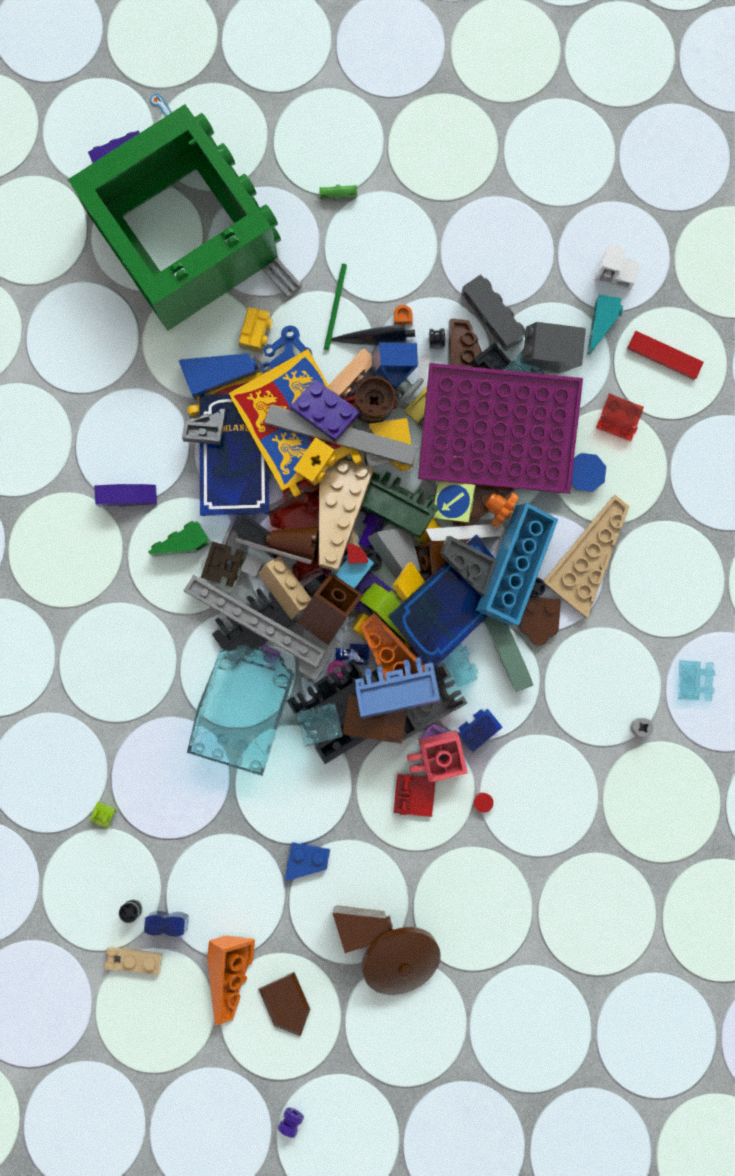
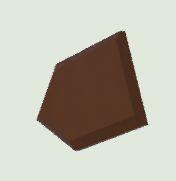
[258,972,310,1036]

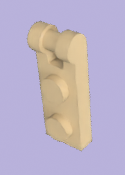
[104,947,162,975]

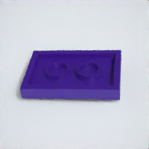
[291,379,360,442]

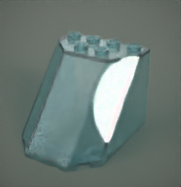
[187,644,295,776]

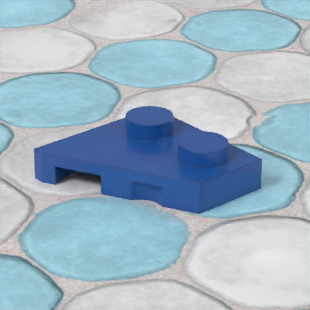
[285,842,330,881]

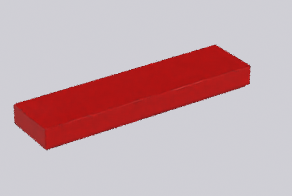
[627,331,704,380]

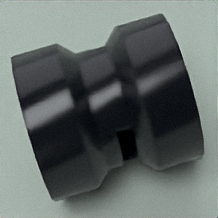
[119,899,142,923]

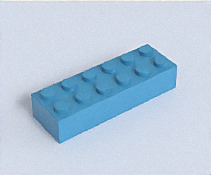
[476,503,558,626]

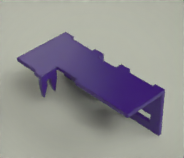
[358,514,385,551]

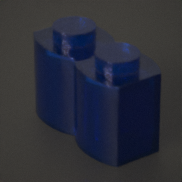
[144,911,189,937]

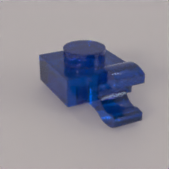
[336,644,369,665]

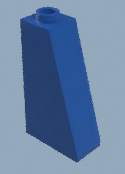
[179,353,259,400]

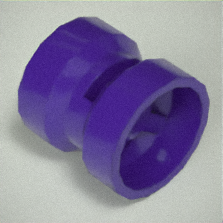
[278,1107,304,1138]

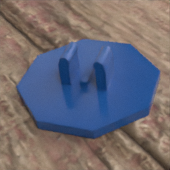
[571,453,606,492]

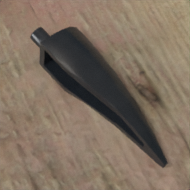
[332,324,416,345]

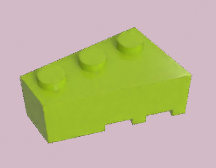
[360,583,424,646]

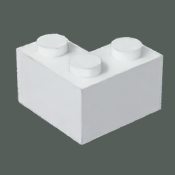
[595,245,640,290]

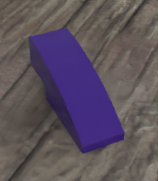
[94,484,157,507]

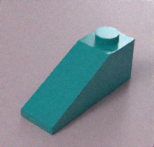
[587,294,623,355]

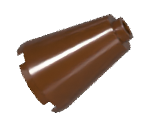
[266,526,319,565]

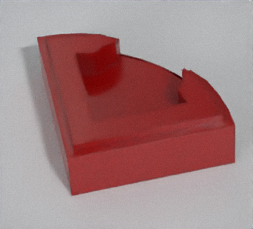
[347,544,368,564]

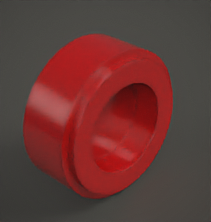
[473,792,494,813]

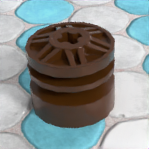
[353,376,396,424]

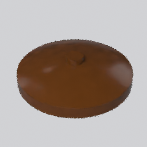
[361,927,441,995]

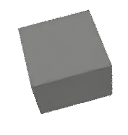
[240,555,264,579]

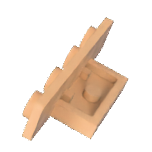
[329,349,372,398]

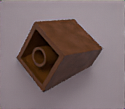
[415,540,472,584]
[296,573,363,645]
[333,905,393,953]

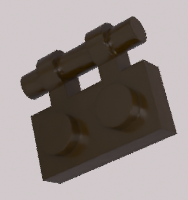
[201,541,244,588]

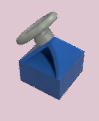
[372,343,424,407]

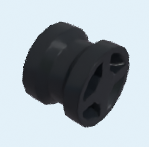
[429,328,445,348]
[366,551,382,572]
[530,578,546,597]

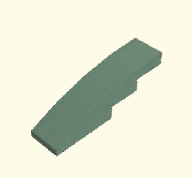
[484,617,534,693]

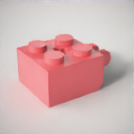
[406,730,467,782]

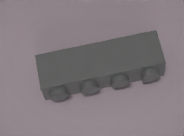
[461,274,525,352]

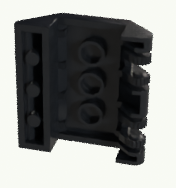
[287,659,367,764]

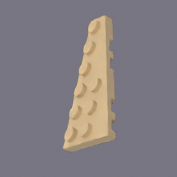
[319,459,374,572]

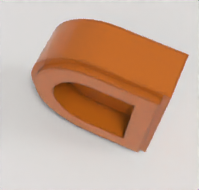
[394,305,413,325]

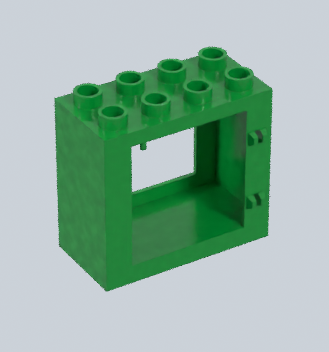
[67,104,281,331]

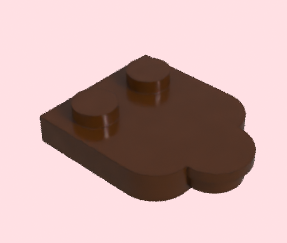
[520,597,561,646]

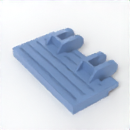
[355,657,441,719]

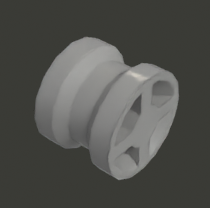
[630,718,653,737]

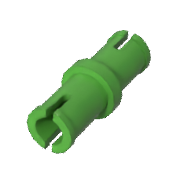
[319,184,357,200]

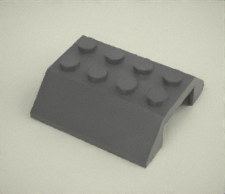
[364,636,467,741]

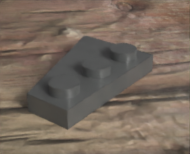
[440,536,498,596]

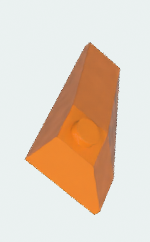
[360,613,426,680]
[207,936,255,1025]

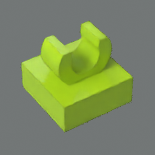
[89,802,116,828]

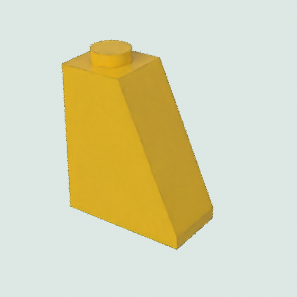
[369,418,414,471]

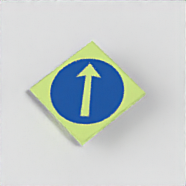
[433,481,475,522]

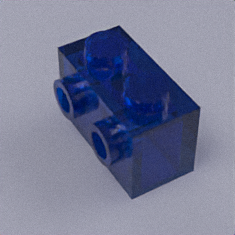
[457,708,503,752]

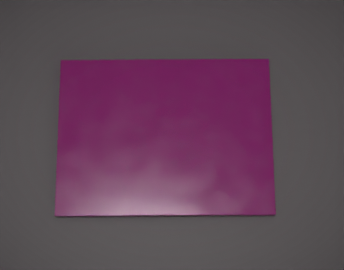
[418,363,583,494]

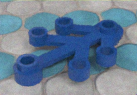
[261,325,313,374]

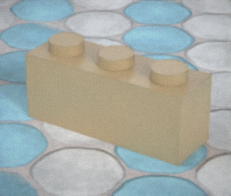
[258,556,311,620]

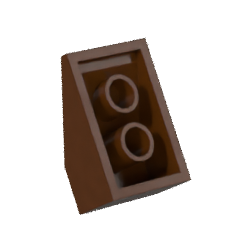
[343,695,407,744]

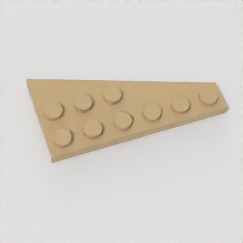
[543,494,630,619]

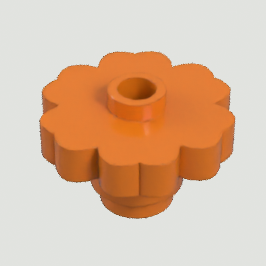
[484,492,519,528]

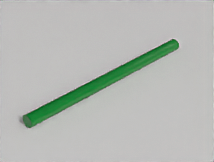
[324,263,347,350]

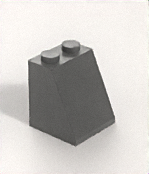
[522,322,586,373]

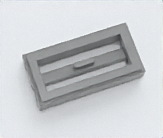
[263,258,302,298]

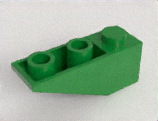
[148,521,212,556]

